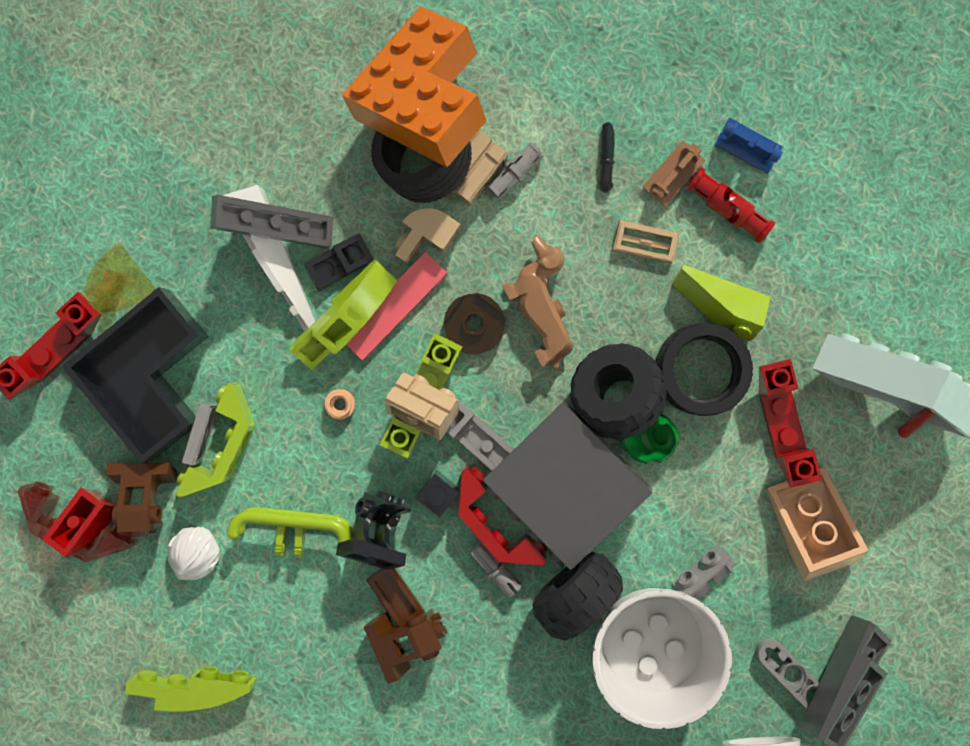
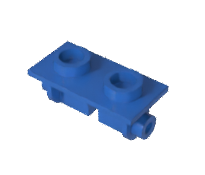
[714,117,783,174]

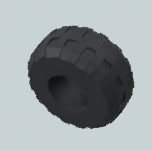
[570,343,667,440]
[532,552,623,641]

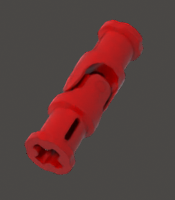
[685,167,776,243]

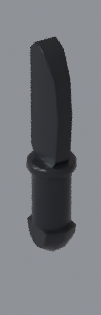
[598,122,615,193]

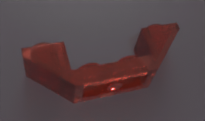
[17,482,139,562]

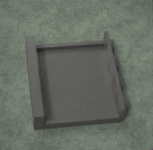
[483,399,653,570]

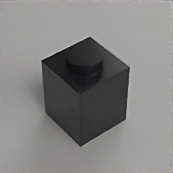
[416,470,460,517]

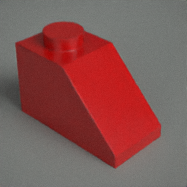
[42,487,116,558]

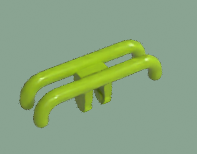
[227,507,353,558]

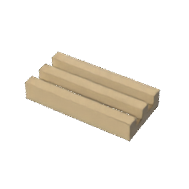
[612,220,680,264]

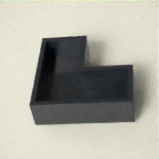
[62,287,209,464]

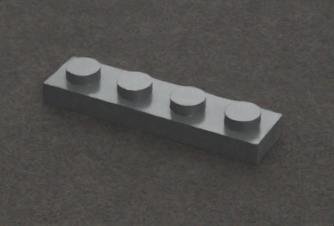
[210,194,333,248]

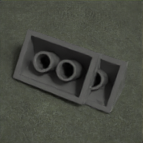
[800,615,892,746]

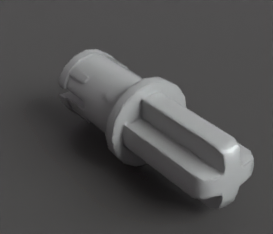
[470,542,522,598]

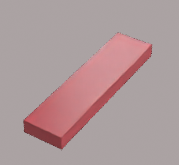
[346,252,448,360]

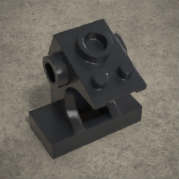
[336,490,411,570]

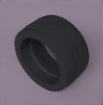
[371,131,472,203]
[656,323,753,416]

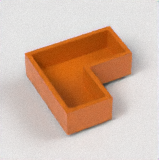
[341,6,487,167]

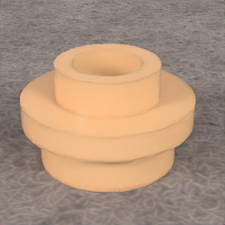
[324,389,355,420]

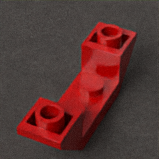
[0,292,101,400]
[758,359,822,488]
[459,465,547,566]

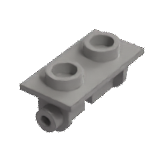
[672,544,736,601]

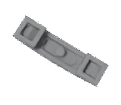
[447,398,514,470]

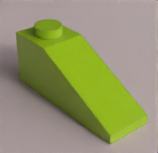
[672,264,771,341]

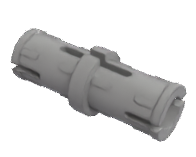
[486,142,544,200]

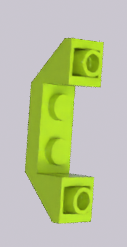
[380,333,462,459]
[175,382,255,497]

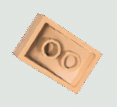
[767,467,869,582]

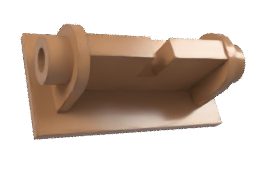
[643,141,706,207]

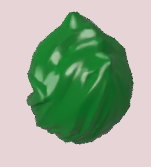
[620,414,681,465]

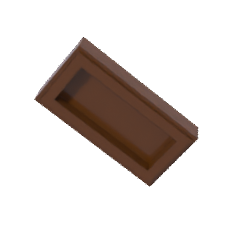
[366,568,425,627]

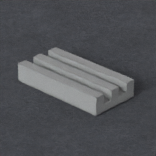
[182,402,217,465]

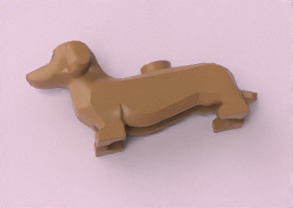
[503,235,573,370]

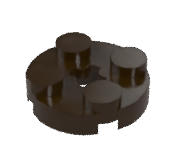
[444,293,505,354]

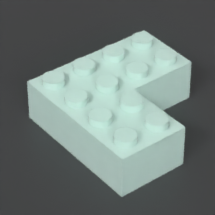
[813,333,970,439]

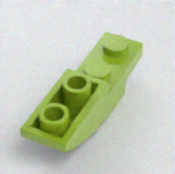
[289,259,397,370]
[125,666,257,712]

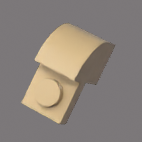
[395,208,461,264]

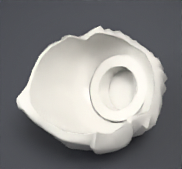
[168,527,220,580]

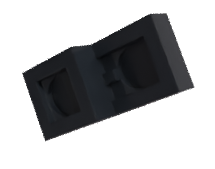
[304,233,374,292]

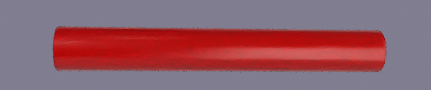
[898,407,937,438]

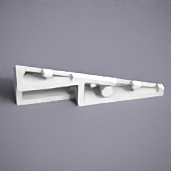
[223,185,315,332]

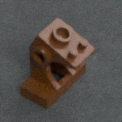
[106,462,177,537]
[364,609,448,683]

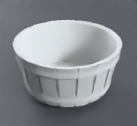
[593,588,732,729]

